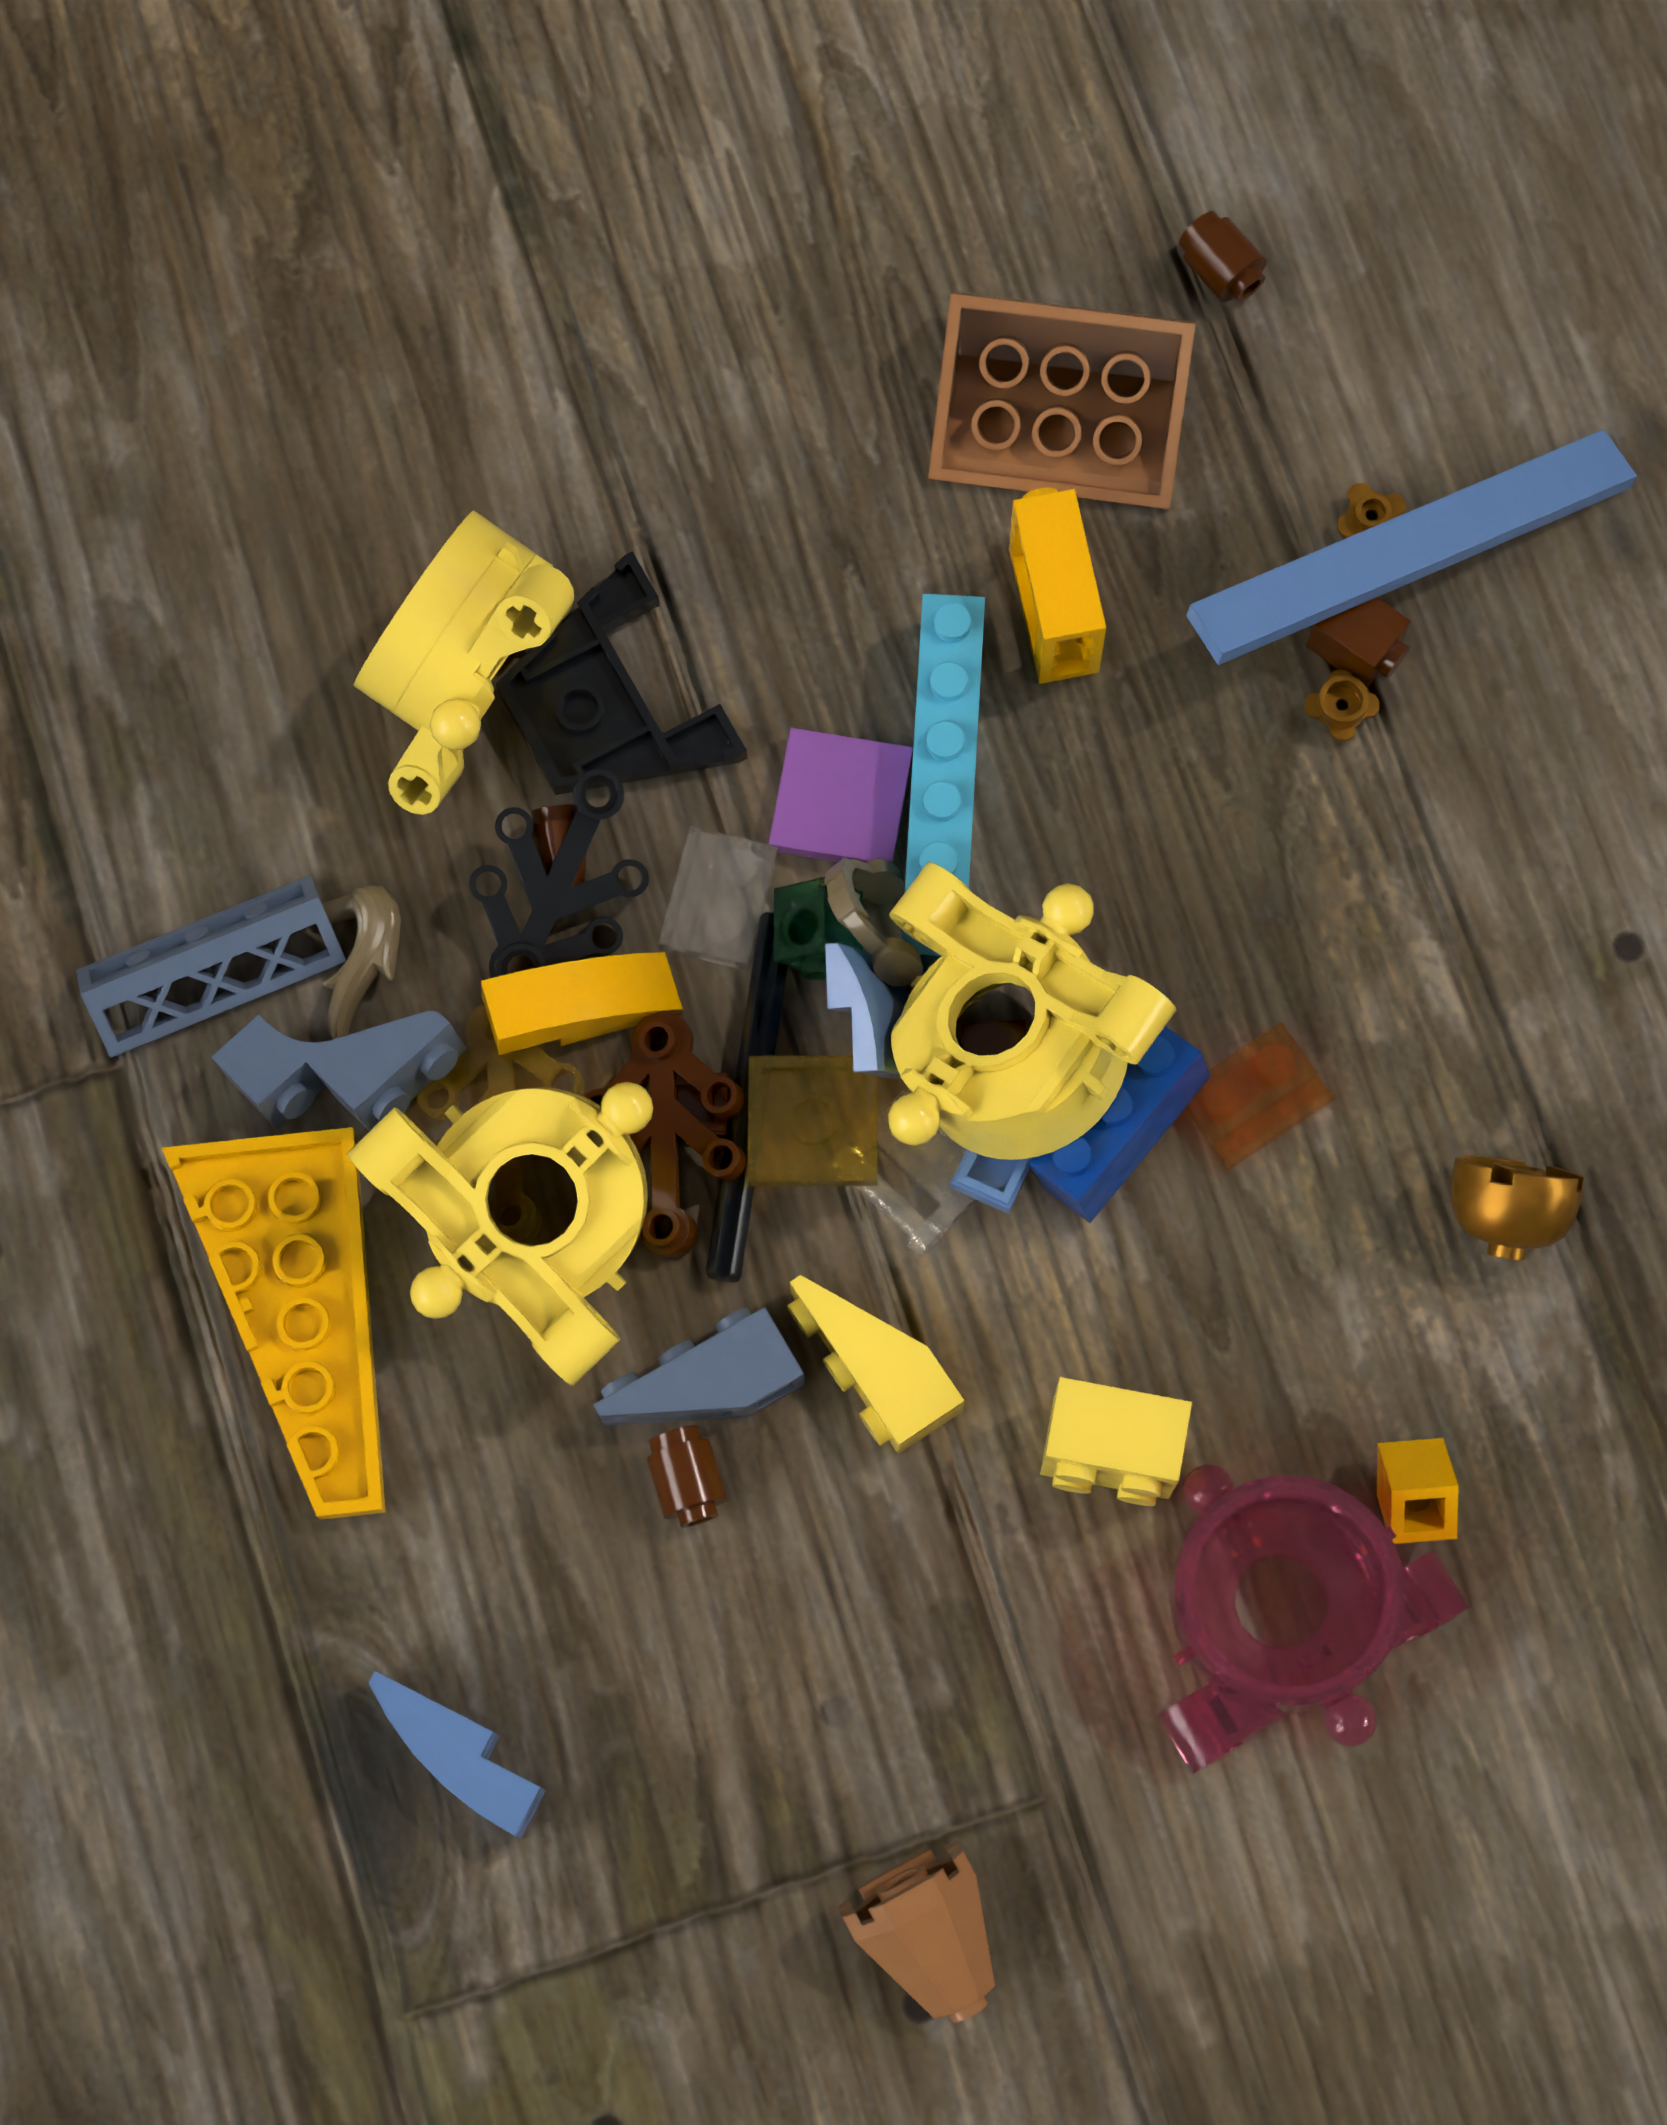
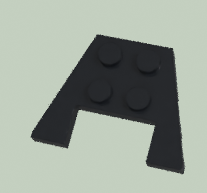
[496,551,748,795]

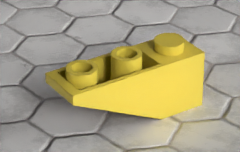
[787,1275,965,1454]

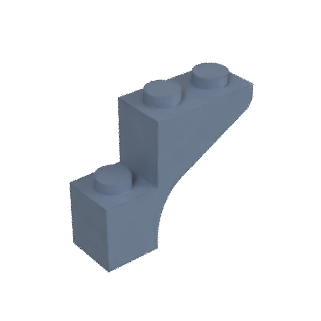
[211,1011,467,1131]

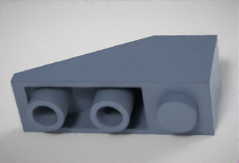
[593,1307,805,1426]

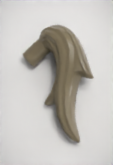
[323,885,401,1040]

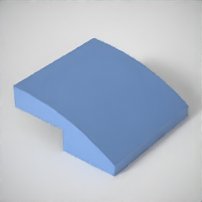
[825,943,909,1081]

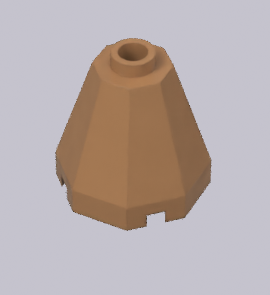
[838,1842,995,2023]

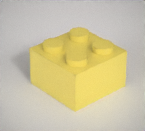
[1040,1377,1192,1506]

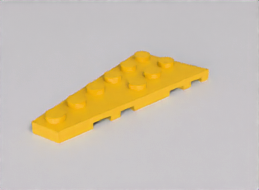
[162,1127,386,1520]

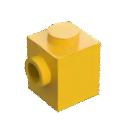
[1377,1438,1459,1544]

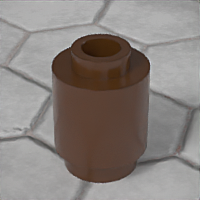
[1178,211,1267,302]
[647,1425,727,1528]

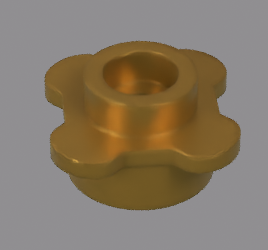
[1337,483,1406,539]
[1304,670,1379,742]

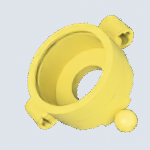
[354,510,575,815]
[888,862,1176,1160]
[347,1082,653,1386]

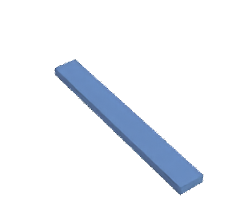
[1186,429,1637,665]

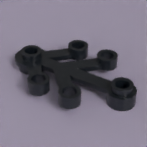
[469,769,649,978]

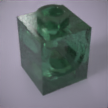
[774,877,863,980]

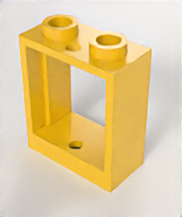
[1009,487,1106,684]

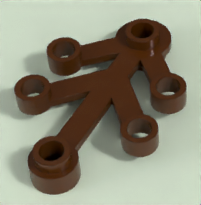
[584,1011,746,1259]

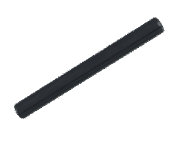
[706,912,794,1282]

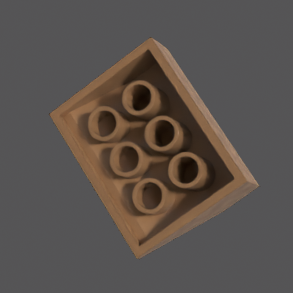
[928,291,1196,509]

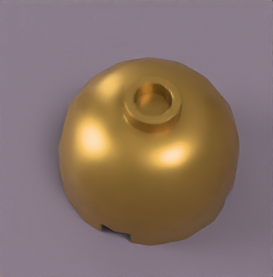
[1451,1155,1585,1260]

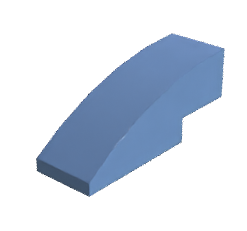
[369,1671,546,1839]

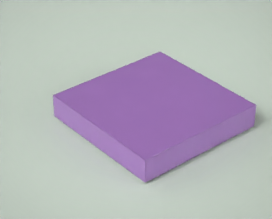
[768,727,913,863]

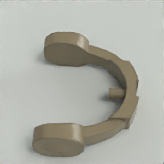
[824,857,923,987]

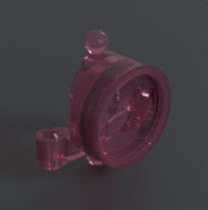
[1158,1464,1470,1774]

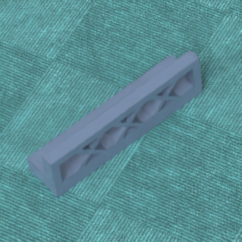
[76,875,346,1058]

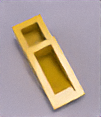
[481,952,683,1055]

